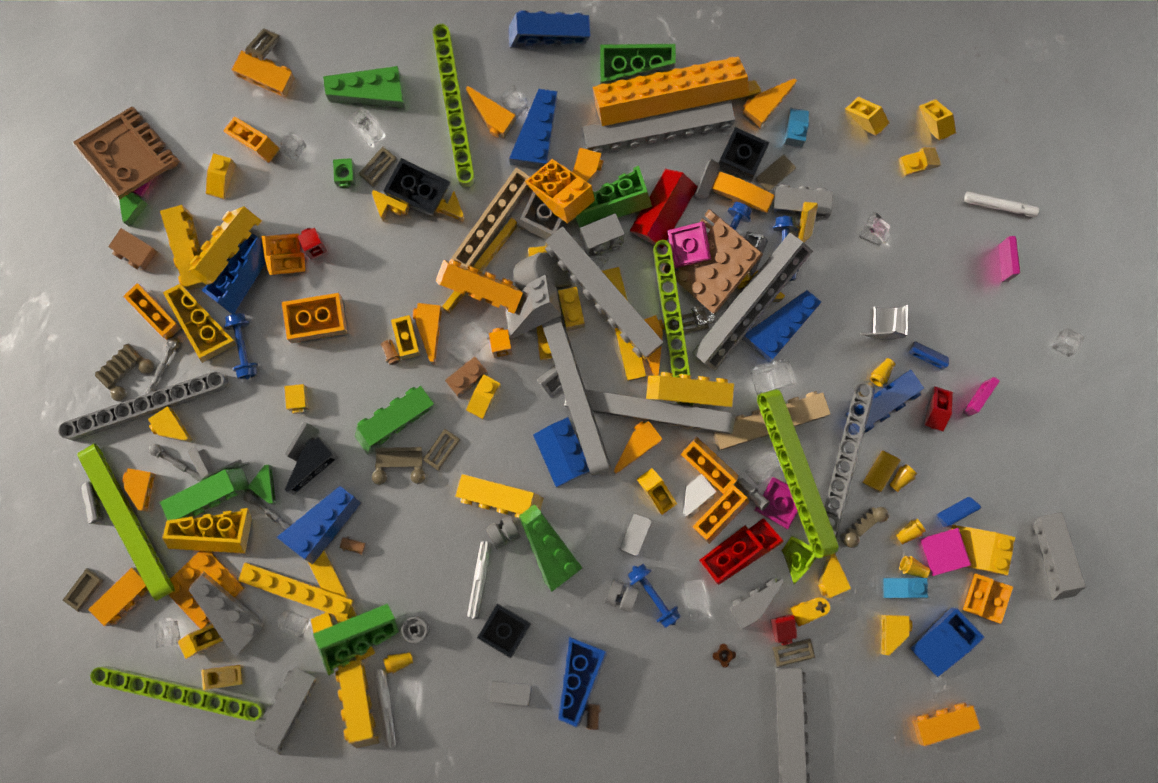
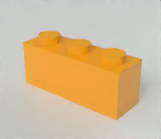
[231,50,295,98]
[123,283,182,340]
[681,436,739,494]
[693,485,750,544]
[88,567,149,626]
[912,702,981,746]

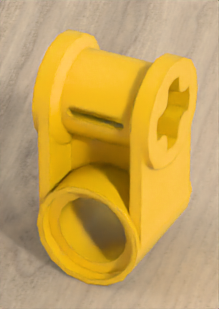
[790,597,830,626]

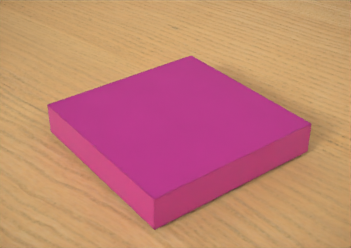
[668,221,711,268]
[998,236,1020,282]
[963,377,1000,417]
[754,477,798,530]
[920,527,971,576]

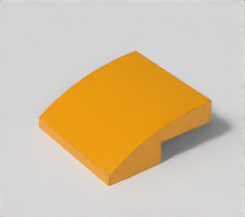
[261,233,305,275]
[963,573,1013,624]

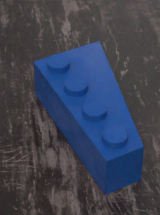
[509,10,590,48]
[509,89,557,169]
[202,232,266,315]
[742,290,821,363]
[845,370,924,433]
[277,486,361,565]
[558,637,608,727]

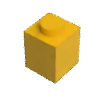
[284,384,309,414]

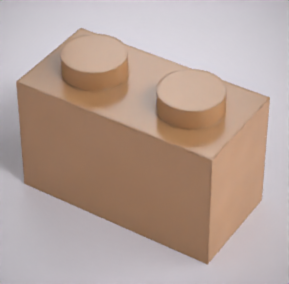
[108,228,158,270]
[445,356,488,398]

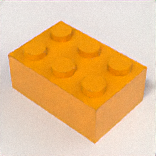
[282,293,348,343]

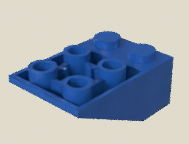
[910,608,984,677]

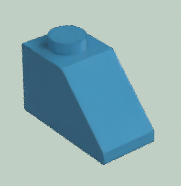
[784,108,809,148]
[883,578,928,598]

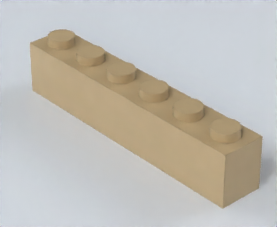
[451,167,530,268]
[712,391,830,451]

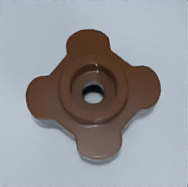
[712,644,736,667]

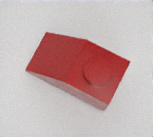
[298,228,328,260]
[925,386,953,431]
[770,615,797,645]

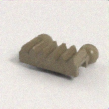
[94,344,154,401]
[372,447,426,485]
[839,507,889,548]

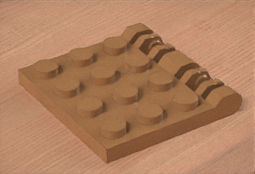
[73,107,180,200]
[662,209,763,314]

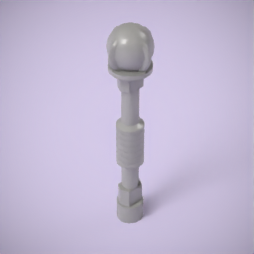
[146,337,180,393]
[149,444,202,482]
[243,490,290,530]

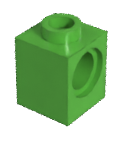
[333,158,356,189]

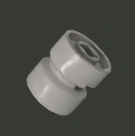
[485,515,521,550]
[605,579,639,612]
[401,617,429,643]

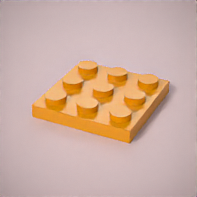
[168,551,245,629]

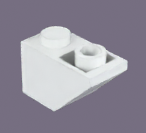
[683,474,717,517]

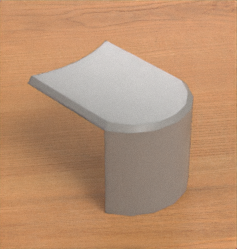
[513,252,572,291]
[860,305,908,339]
[188,446,249,481]

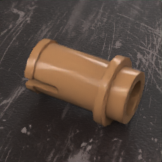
[380,340,400,365]
[339,536,365,555]
[586,704,601,730]

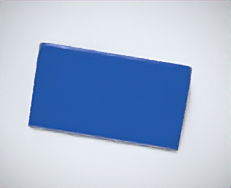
[909,341,949,370]
[937,497,981,527]

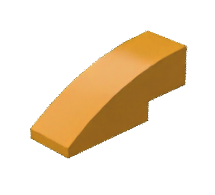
[712,171,775,213]

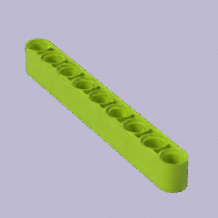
[433,24,475,188]
[653,240,694,406]
[757,389,839,558]
[77,443,175,601]
[90,666,265,721]

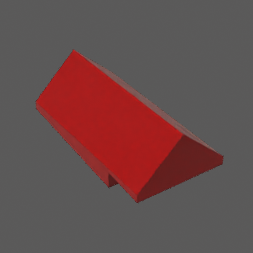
[629,169,698,249]
[699,518,784,585]

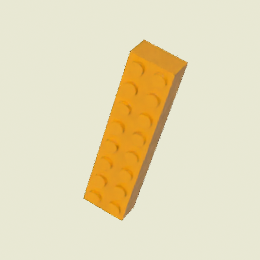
[593,57,749,126]

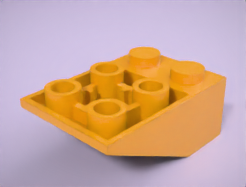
[525,159,595,223]

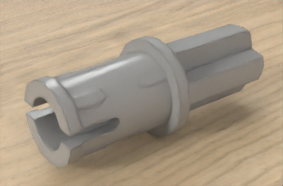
[735,478,770,511]

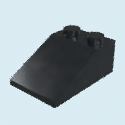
[383,158,451,216]
[285,437,339,495]

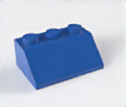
[533,417,590,487]

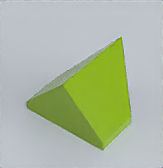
[781,536,817,584]

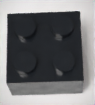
[719,127,770,182]
[477,603,532,658]

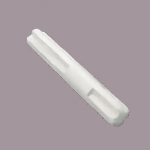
[964,191,1039,218]
[467,541,492,619]
[374,669,396,748]

